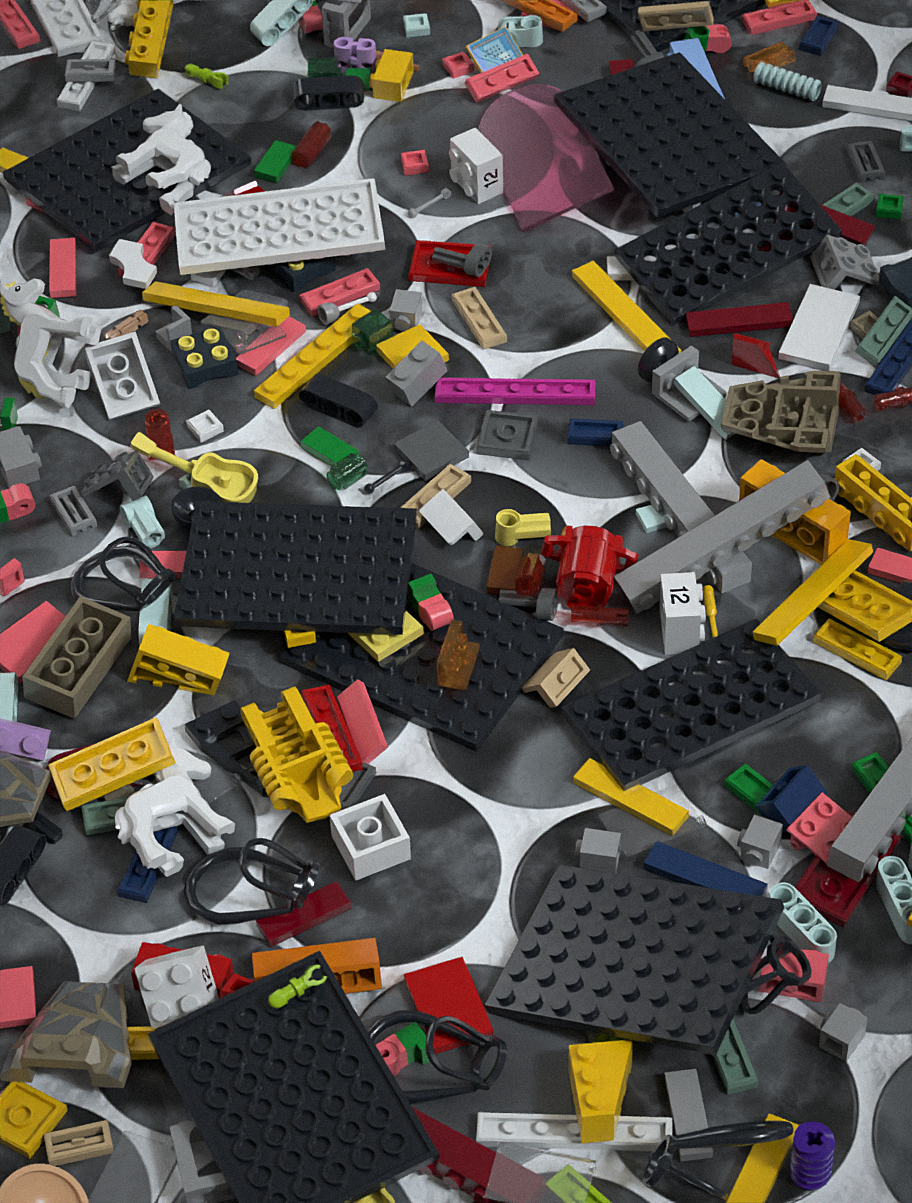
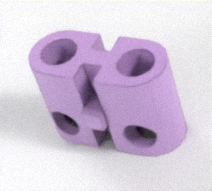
[334,37,376,72]

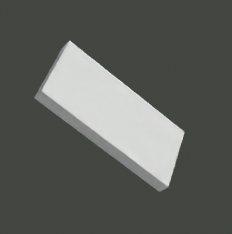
[30,0,104,57]
[779,284,860,371]

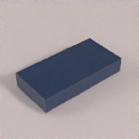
[799,16,839,56]
[568,418,623,446]

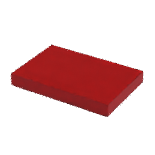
[409,240,492,287]
[404,956,494,1054]

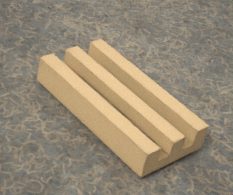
[44,1120,114,1166]

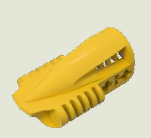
[240,686,354,823]

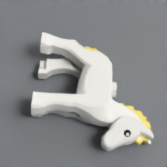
[0,279,101,408]

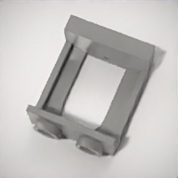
[322,0,371,48]
[169,1120,234,1203]

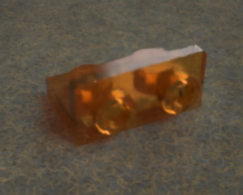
[437,620,480,690]

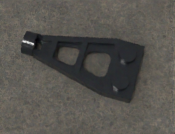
[185,700,269,797]

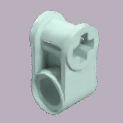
[498,15,543,48]

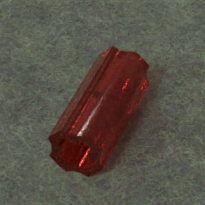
[291,121,332,169]
[515,553,546,597]

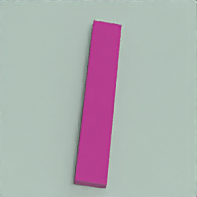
[435,378,595,405]

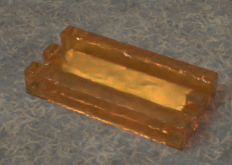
[742,41,796,75]

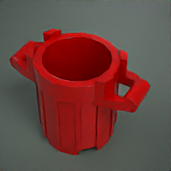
[541,525,638,612]

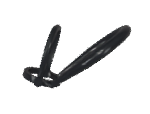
[70,537,177,612]
[184,838,320,925]
[741,934,812,1015]
[367,1010,507,1104]
[642,1121,794,1200]

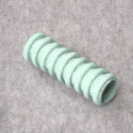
[753,62,821,101]

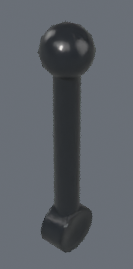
[364,460,411,494]

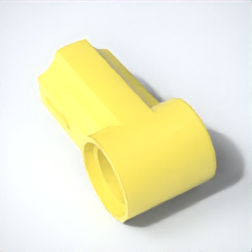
[495,509,551,546]

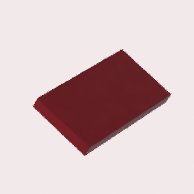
[795,810,901,928]

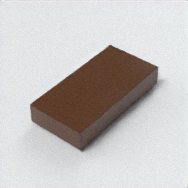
[487,545,523,594]

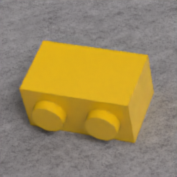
[369,49,414,102]

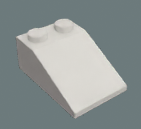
[85,332,160,421]

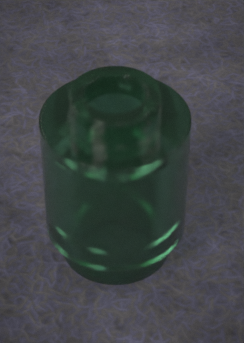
[326,453,368,491]

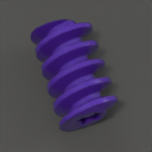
[790,1121,835,1191]

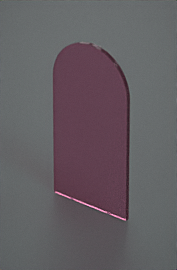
[479,84,614,232]

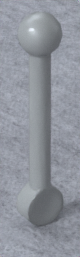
[408,188,451,218]

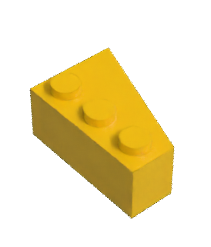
[127,623,230,695]
[568,1040,632,1144]

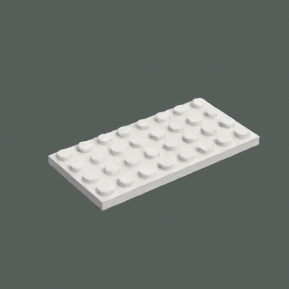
[174,178,385,275]

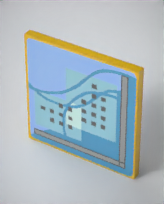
[466,26,523,73]

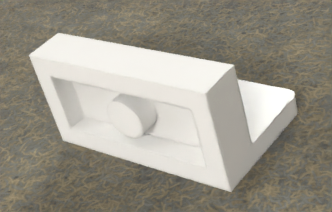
[419,489,484,545]

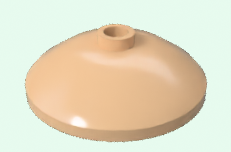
[0,1164,89,1203]

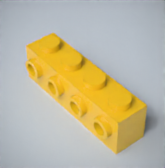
[125,0,174,79]
[835,454,912,552]

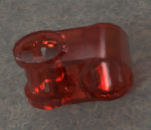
[145,409,175,461]

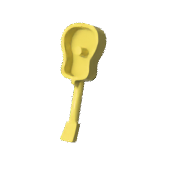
[131,432,258,503]

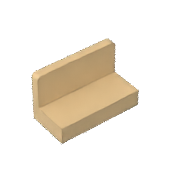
[521,648,590,708]

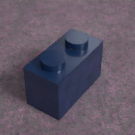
[755,765,828,833]

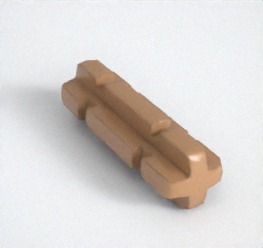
[103,310,149,341]

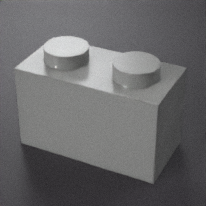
[386,340,448,407]
[0,426,42,488]

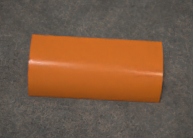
[252,938,382,994]

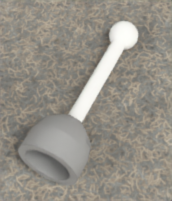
[317,292,377,325]

